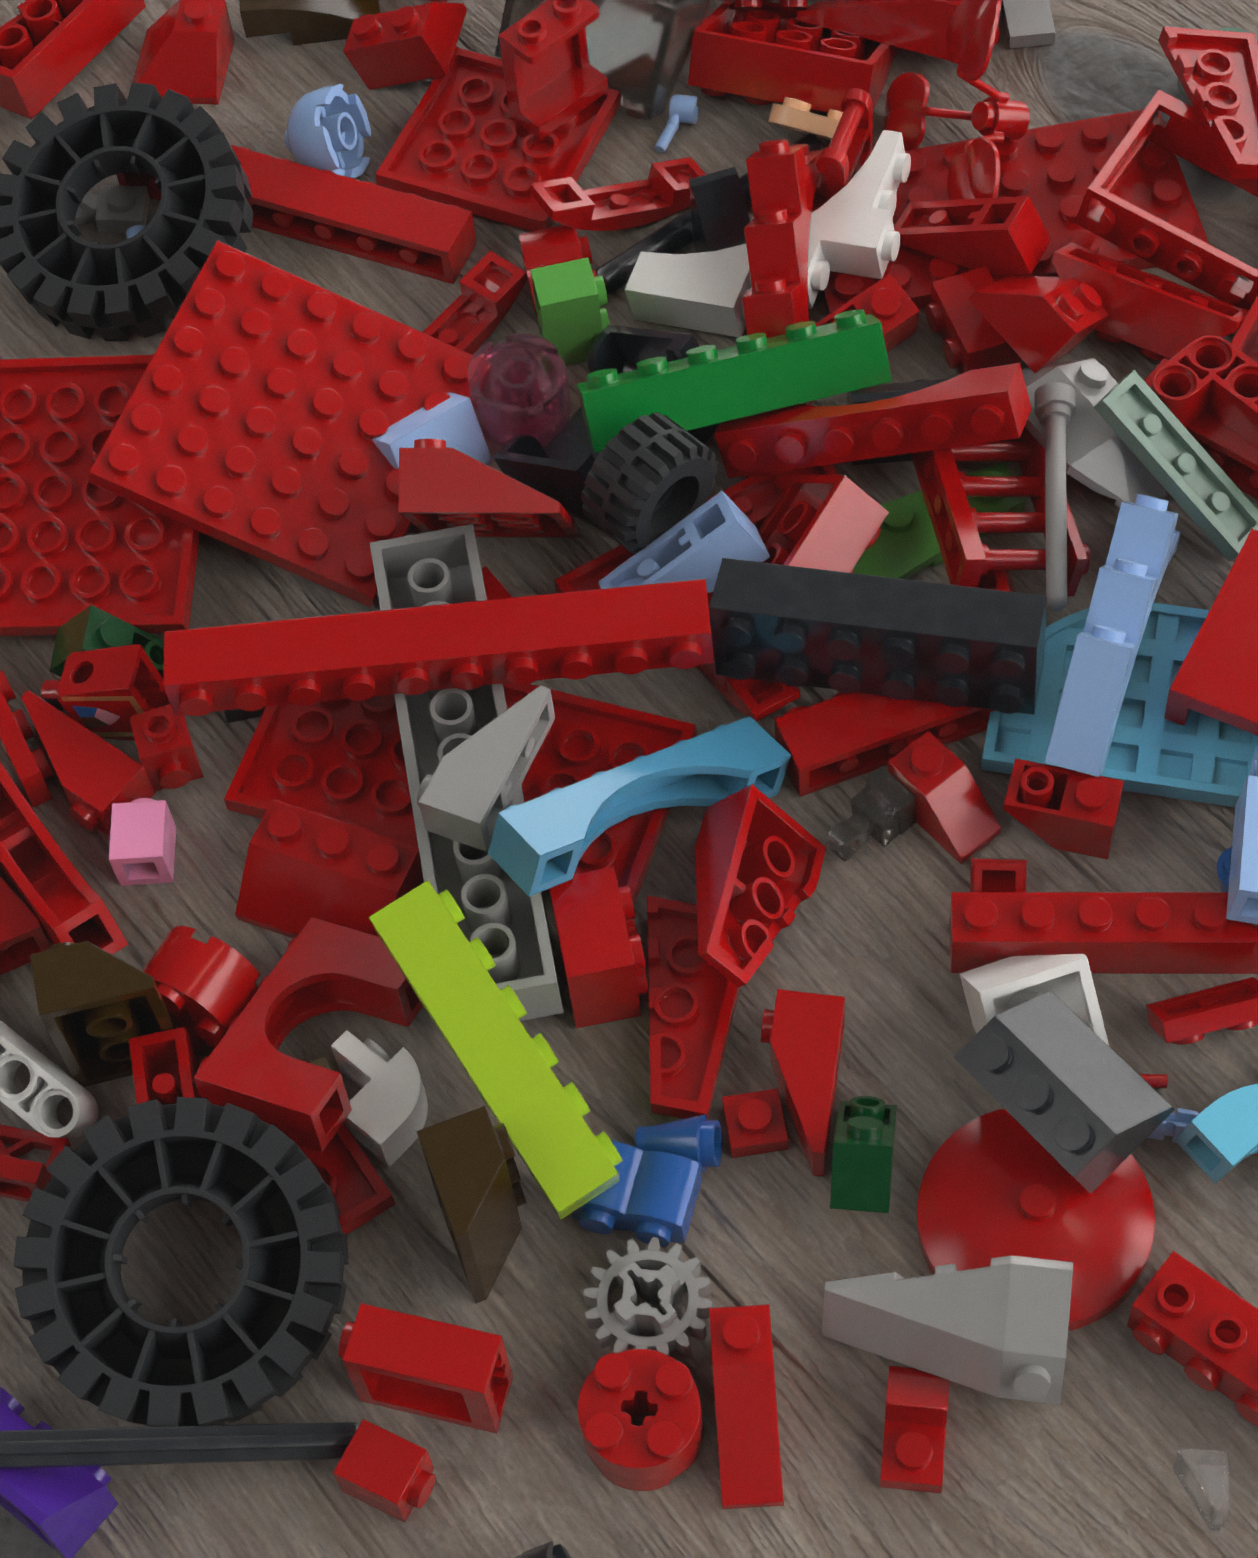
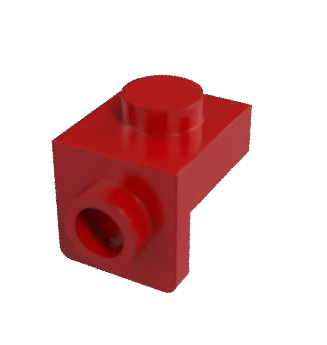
[130,705,204,792]

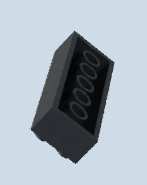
[709,558,1047,715]

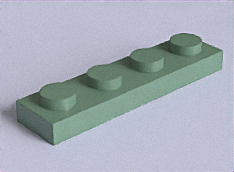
[1093,370,1258,561]

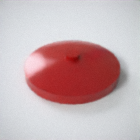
[917,1108,1155,1331]

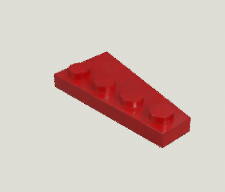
[1158,26,1258,180]
[647,895,740,1120]

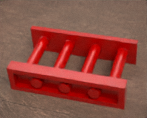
[910,427,1090,597]

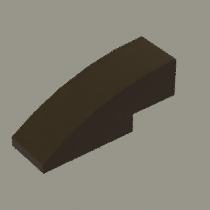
[239,0,380,46]

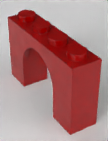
[193,917,423,1152]

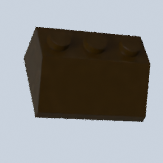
[30,941,176,1087]
[416,1106,527,1303]

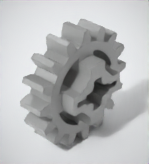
[583,1237,713,1357]

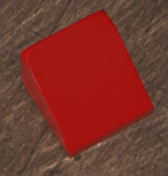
[970,858,1027,892]

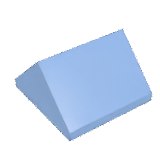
[372,392,492,469]

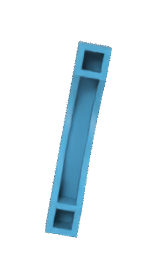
[488,716,791,897]

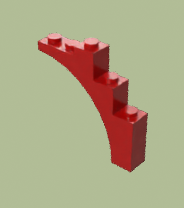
[742,140,822,406]
[0,762,129,955]

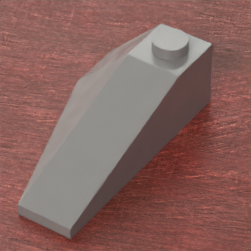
[822,1255,1073,1405]

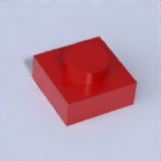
[722,1088,788,1158]

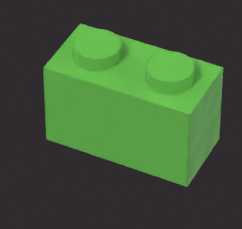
[530,257,610,370]

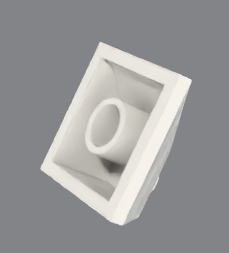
[959,954,1109,1046]

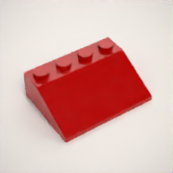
[688,0,899,113]
[398,439,580,538]

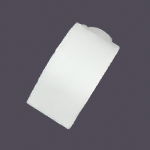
[331,1030,428,1168]

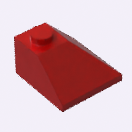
[132,0,235,105]

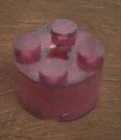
[467,333,571,448]

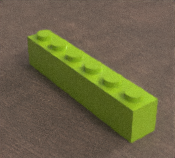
[369,880,623,1220]

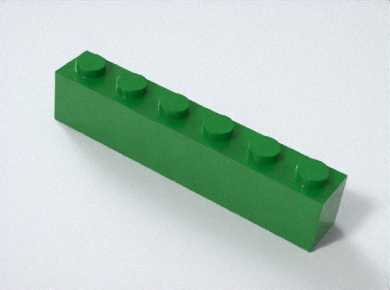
[576,309,892,453]

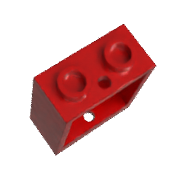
[338,1303,513,1434]

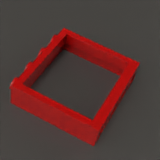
[1074,90,1258,310]

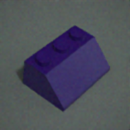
[0,1387,118,1558]

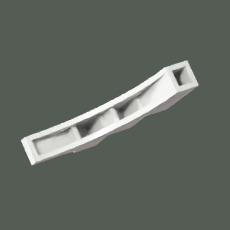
[625,130,911,337]

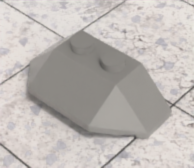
[1022,358,1167,508]

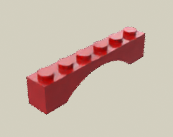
[714,363,1032,478]

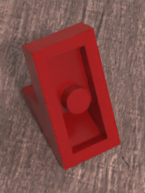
[880,1366,949,1493]

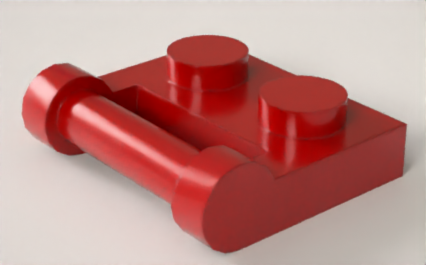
[816,88,873,202]

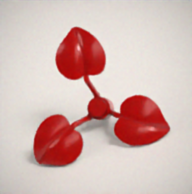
[884,0,1030,200]

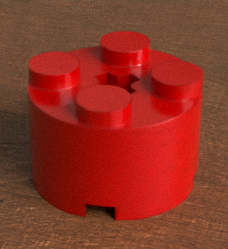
[143,926,260,1053]
[578,1349,704,1491]

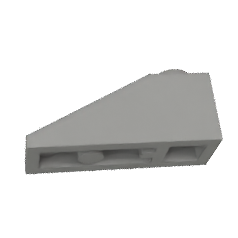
[417,686,555,851]

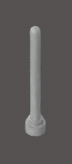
[1034,382,1076,611]

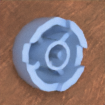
[285,84,371,178]

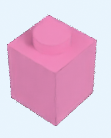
[109,798,176,886]

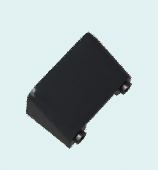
[493,325,720,531]

